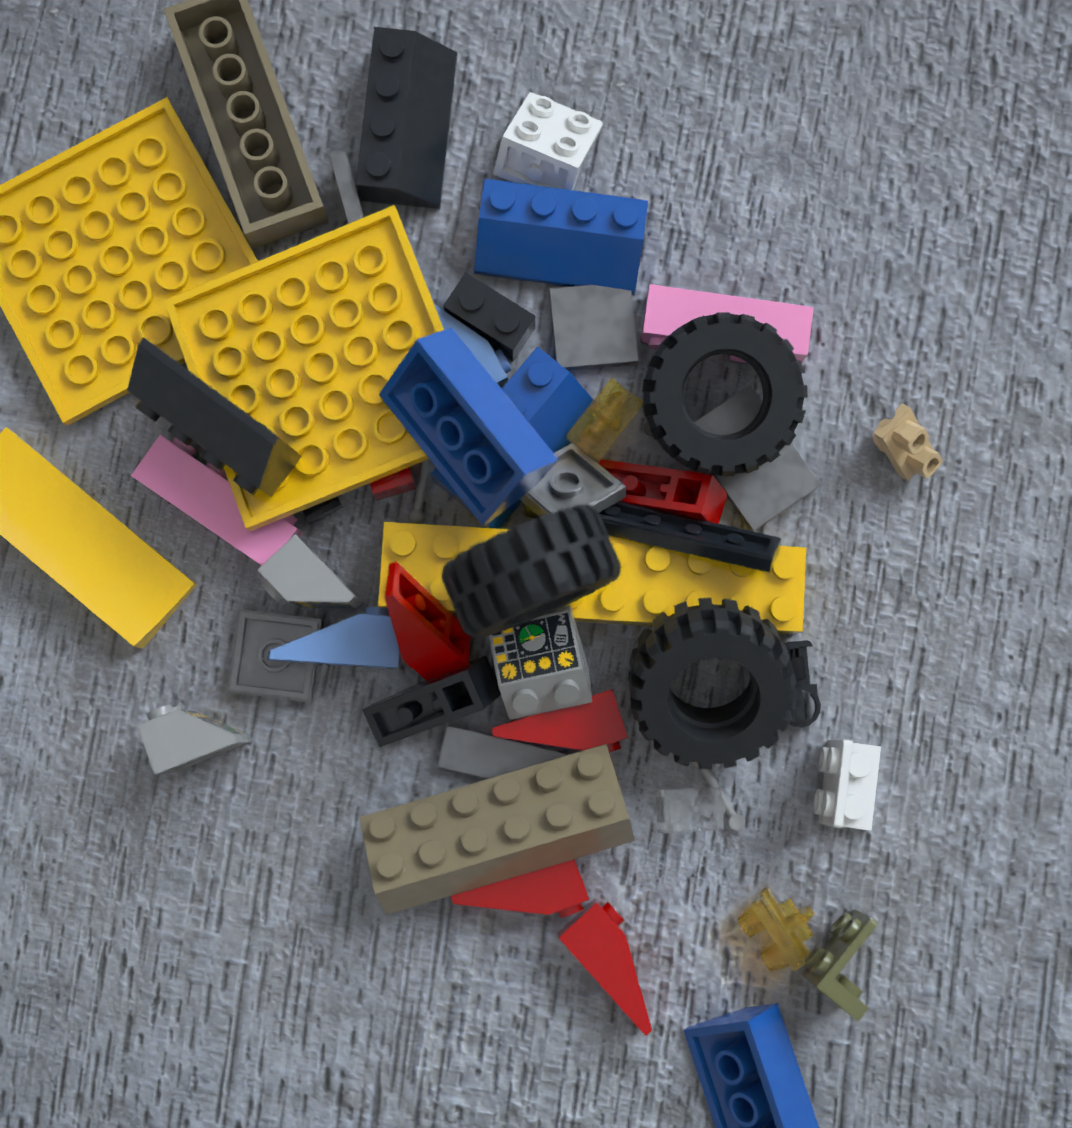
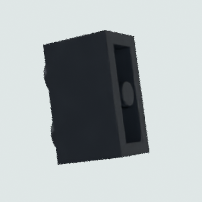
[443,272,536,362]

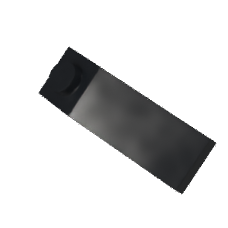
[362,655,501,747]

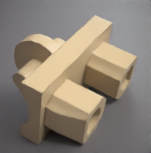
[873,403,943,481]

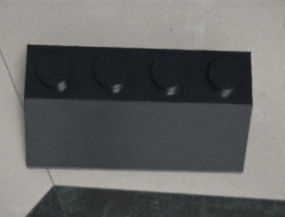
[356,27,458,209]
[127,337,302,497]

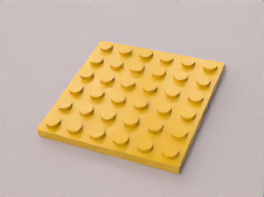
[0,97,258,426]
[164,205,444,532]

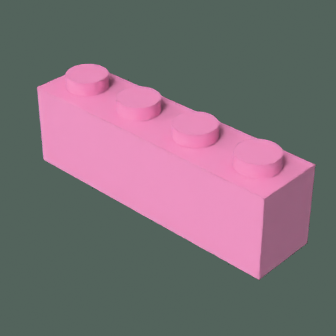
[640,284,814,363]
[131,435,303,565]

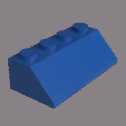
[474,179,649,295]
[379,328,559,526]
[430,346,600,529]
[683,1003,819,1128]

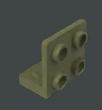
[801,909,878,1022]

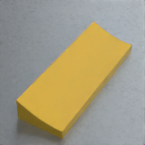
[0,427,197,649]

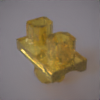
[566,377,643,463]
[737,887,815,972]

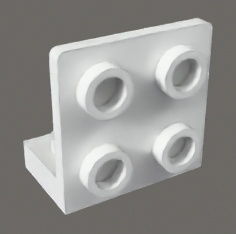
[493,93,603,190]
[813,740,881,831]

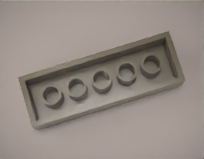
[163,0,329,249]
[359,744,635,915]

